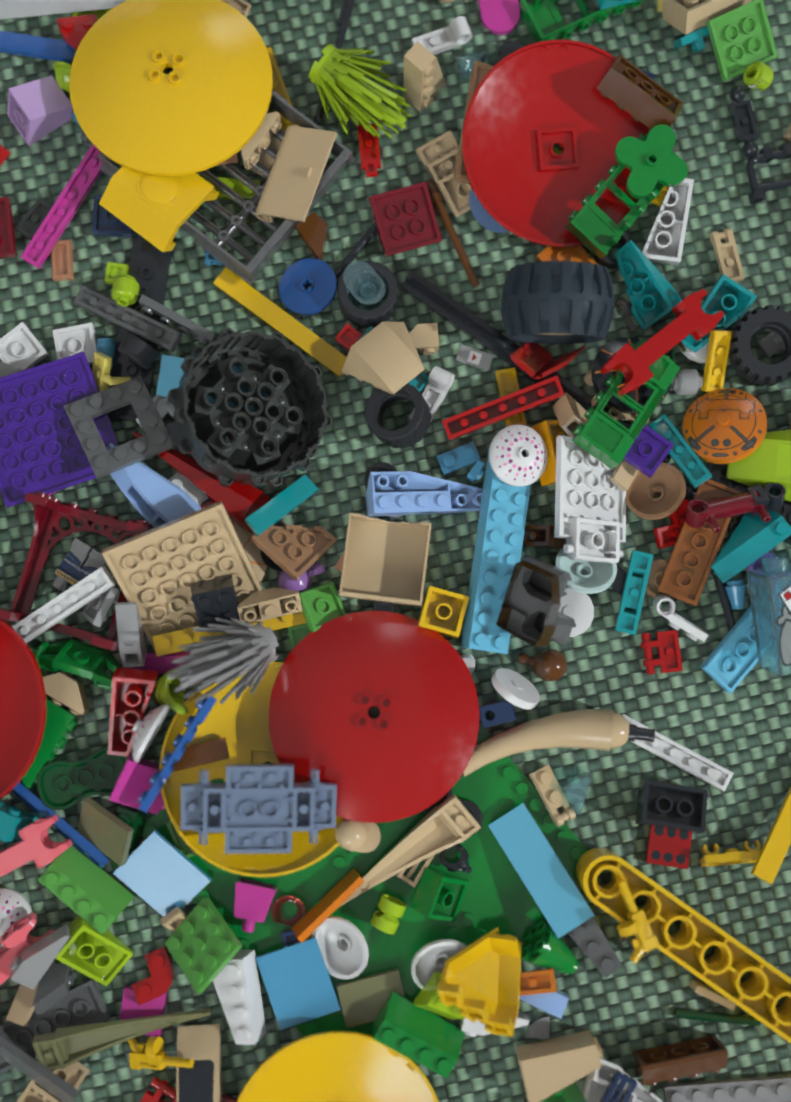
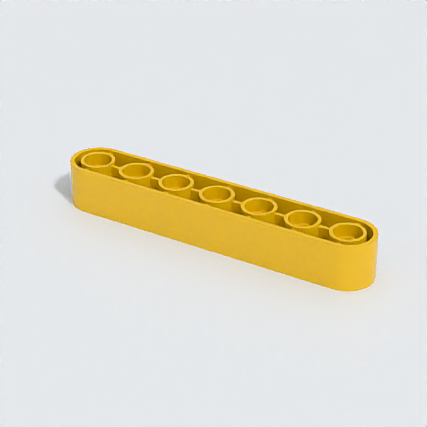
[575,848,791,1043]

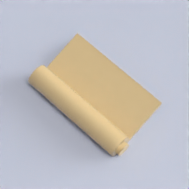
[254,124,337,223]

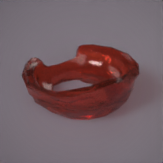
[271,895,306,928]

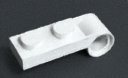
[412,16,473,55]
[409,366,455,422]
[653,594,709,642]

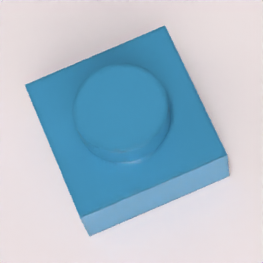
[466,459,485,483]

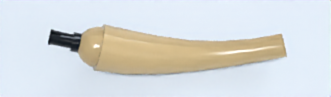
[461,709,655,777]

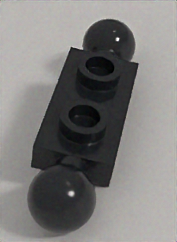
[729,86,759,158]

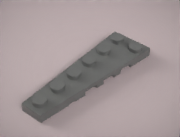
[568,917,622,978]

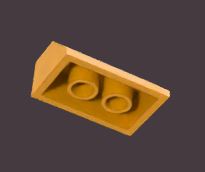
[530,420,569,486]

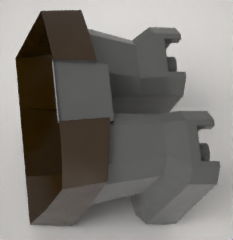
[496,556,576,646]

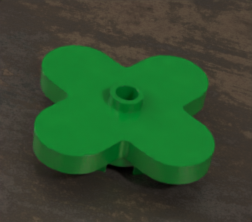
[614,125,688,199]

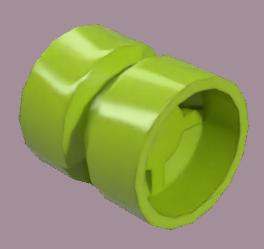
[370,894,407,934]

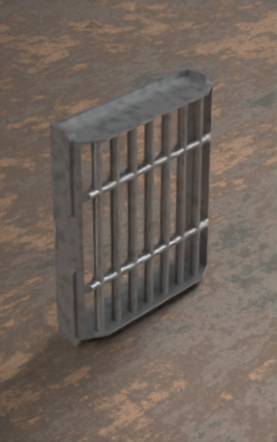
[98,69,355,285]

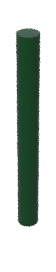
[674,1009,760,1026]

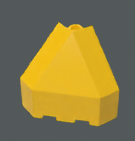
[437,927,522,1037]

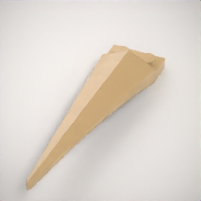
[338,794,481,908]

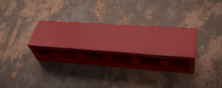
[442,375,565,441]

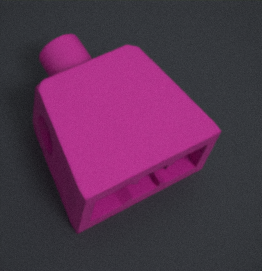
[234,878,278,932]

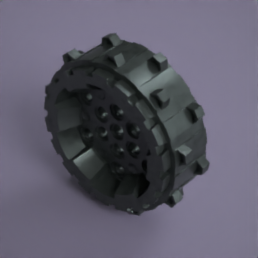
[167,327,333,488]

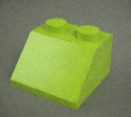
[413,971,465,1020]

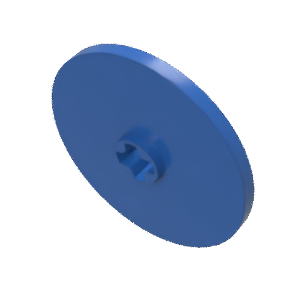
[279,258,337,316]

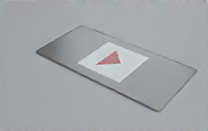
[456,344,494,371]

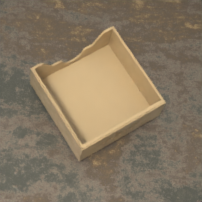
[339,513,432,607]

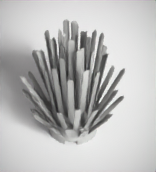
[168,617,279,704]

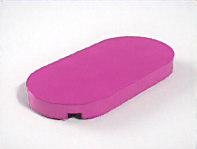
[478,0,520,35]

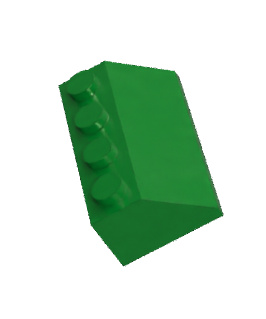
[371,990,464,1078]

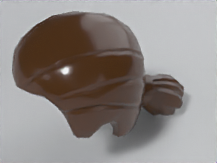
[518,649,567,681]

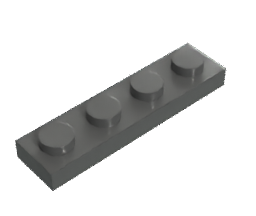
[139,294,216,345]

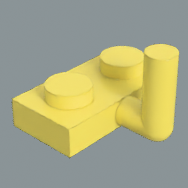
[92,352,131,392]

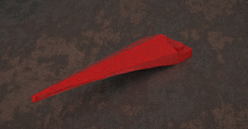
[132,431,272,535]

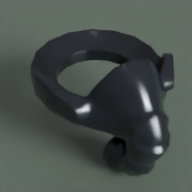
[439,844,472,873]

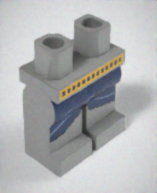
[52,538,109,591]

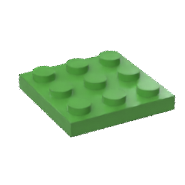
[706,0,778,81]
[164,897,242,993]

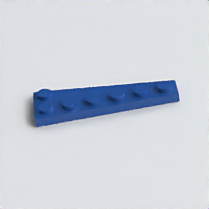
[137,696,217,813]

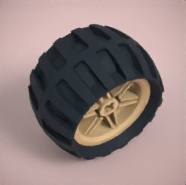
[501,261,614,344]

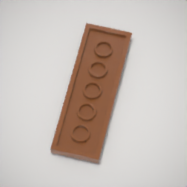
[656,479,741,606]

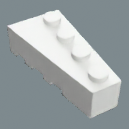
[642,178,694,266]
[213,950,267,1045]

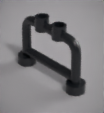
[746,143,791,204]

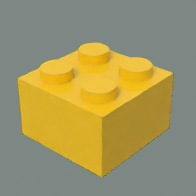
[418,586,469,638]

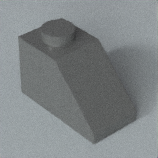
[33,963,75,1014]

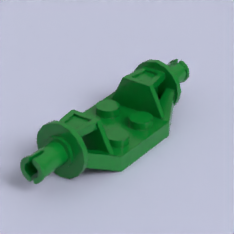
[27,639,124,692]

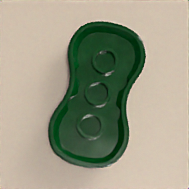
[37,747,128,810]

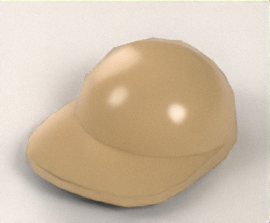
[335,819,381,853]

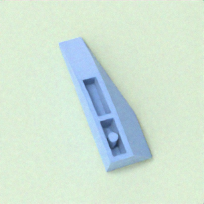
[106,443,202,528]
[365,471,483,517]

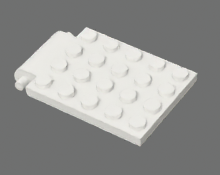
[554,435,626,563]

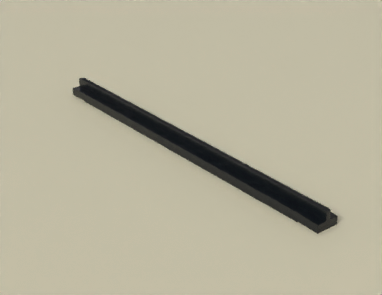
[401,271,671,463]

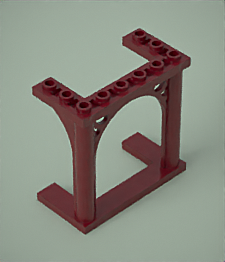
[0,491,154,650]

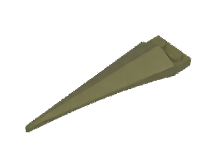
[32,1009,211,1070]

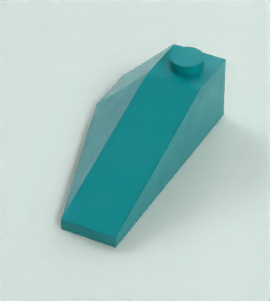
[615,240,682,330]
[682,274,757,353]
[710,511,791,583]

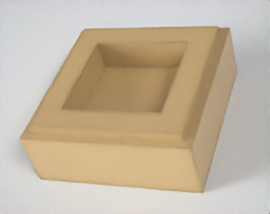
[160,907,188,932]

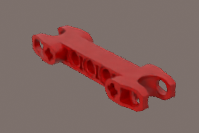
[600,289,725,397]

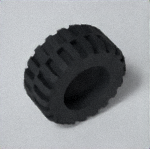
[728,305,791,387]

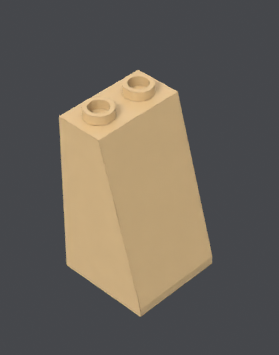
[515,1030,603,1102]

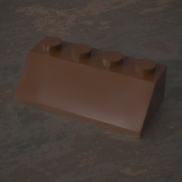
[597,54,683,131]
[633,1035,728,1086]

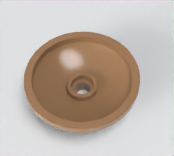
[625,462,686,520]

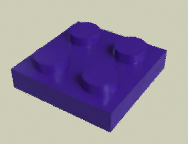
[623,425,674,478]

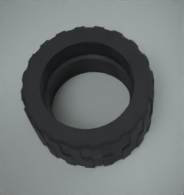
[337,260,398,328]
[364,383,432,449]

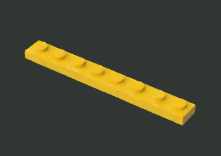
[152,611,306,656]

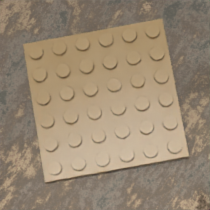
[102,501,263,652]

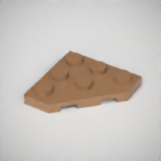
[251,525,337,581]

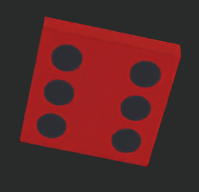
[645,826,692,869]

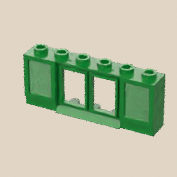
[519,0,643,43]
[565,131,680,259]
[571,338,680,469]

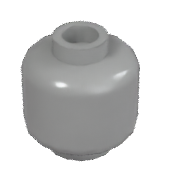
[671,369,703,395]

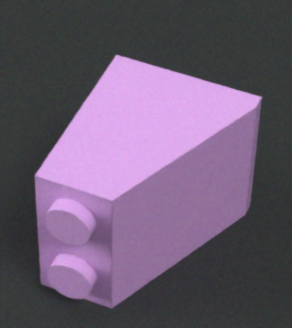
[7,75,73,146]

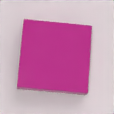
[120,986,167,1037]

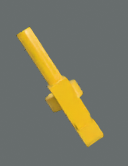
[617,880,659,964]
[127,1036,194,1070]

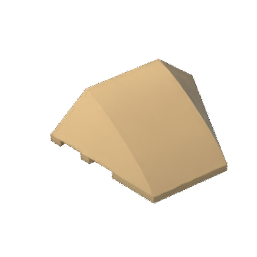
[342,322,425,394]

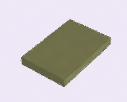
[77,797,134,866]
[337,968,405,1028]

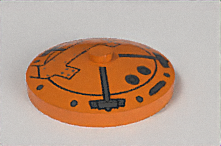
[682,388,767,464]

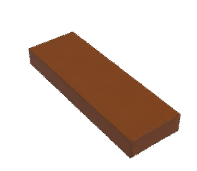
[168,737,230,773]

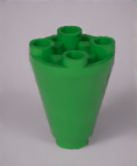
[521,921,578,975]

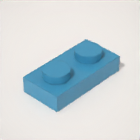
[436,441,481,476]

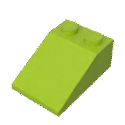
[55,915,133,987]

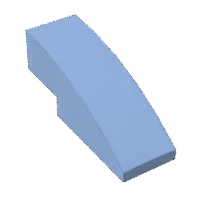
[520,990,569,1019]

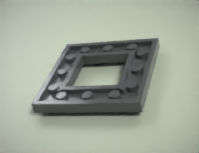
[64,376,174,479]

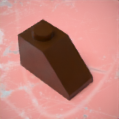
[295,212,328,261]
[522,525,564,549]

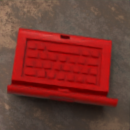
[510,342,585,379]

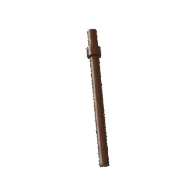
[426,179,480,288]

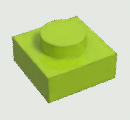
[104,262,129,284]

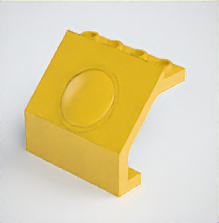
[99,166,219,252]

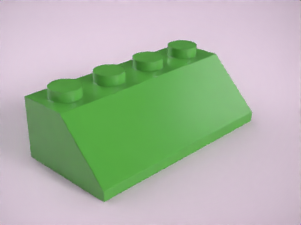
[38,845,135,935]

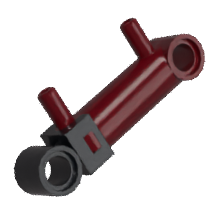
[685,483,786,533]

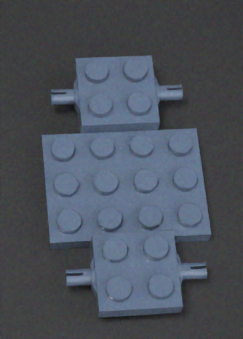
[181,764,337,854]

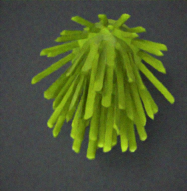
[309,44,411,138]

